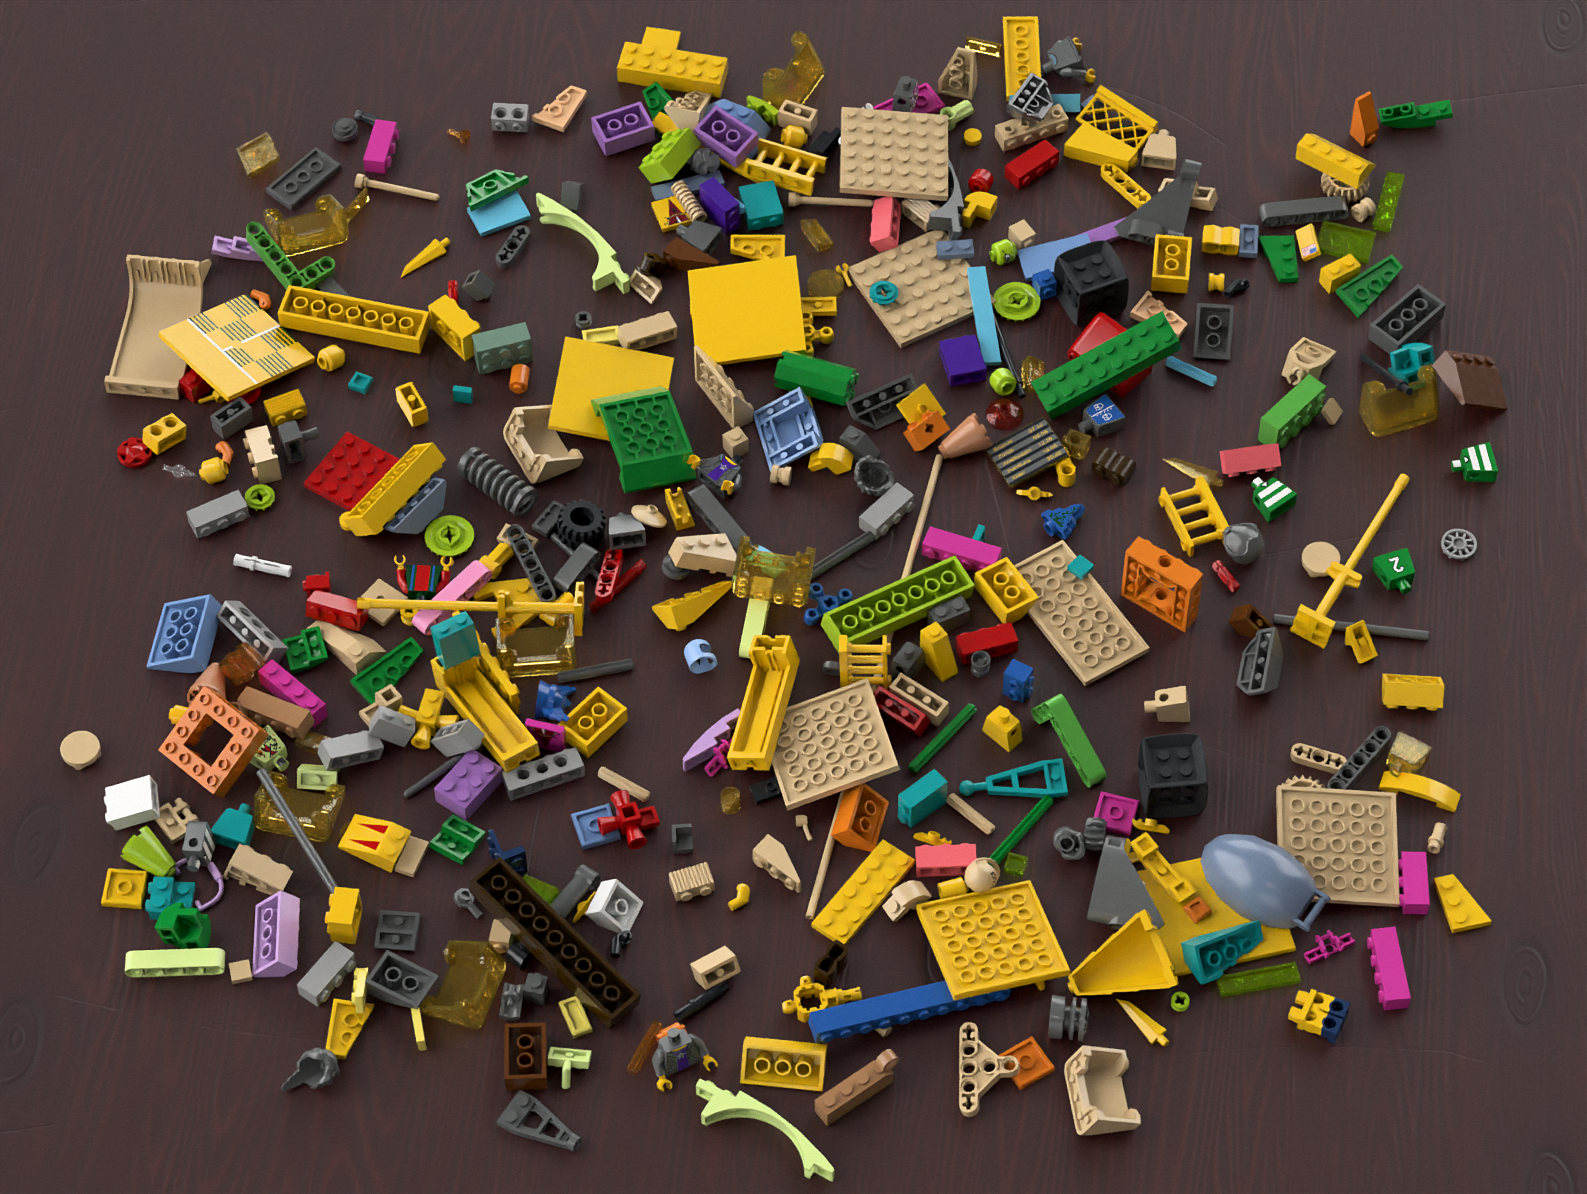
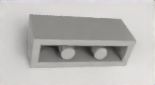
[859,483,914,540]
[186,490,250,538]
[430,719,485,757]
[318,730,384,771]
[297,941,356,1007]

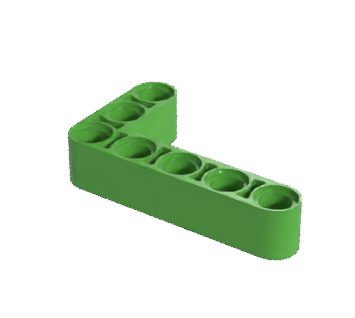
[246,222,335,290]
[1031,694,1107,788]

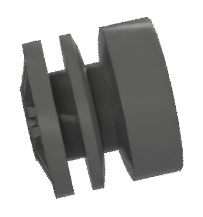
[1048,995,1089,1041]

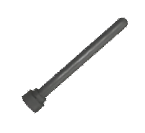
[404,743,485,798]

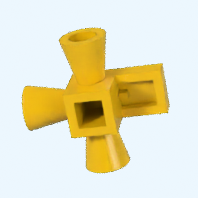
[398,688,459,749]

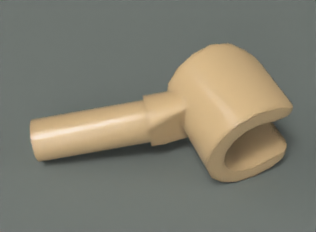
[796,815,813,841]

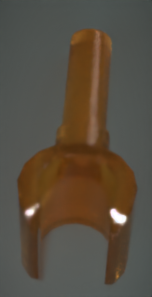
[447,129,471,143]

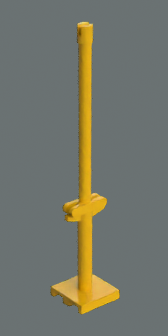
[1290,474,1410,649]
[357,582,585,636]

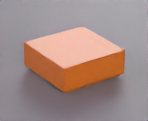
[1183,896,1212,924]

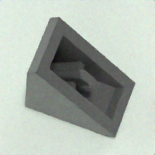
[560,181,584,213]

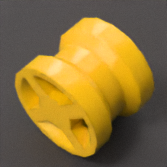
[1208,273,1224,292]
[400,609,419,626]

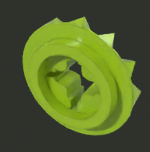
[245,484,275,511]

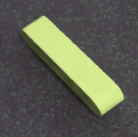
[739,577,774,659]
[125,948,225,977]

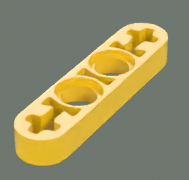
[1101,163,1151,208]

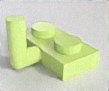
[547,1047,591,1089]

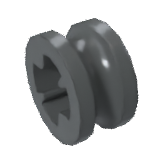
[575,311,592,329]

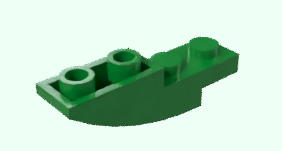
[1379,100,1453,128]

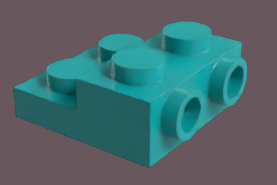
[145,877,196,920]

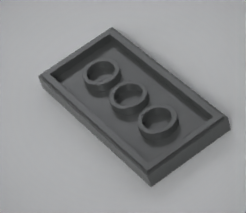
[266,147,342,211]

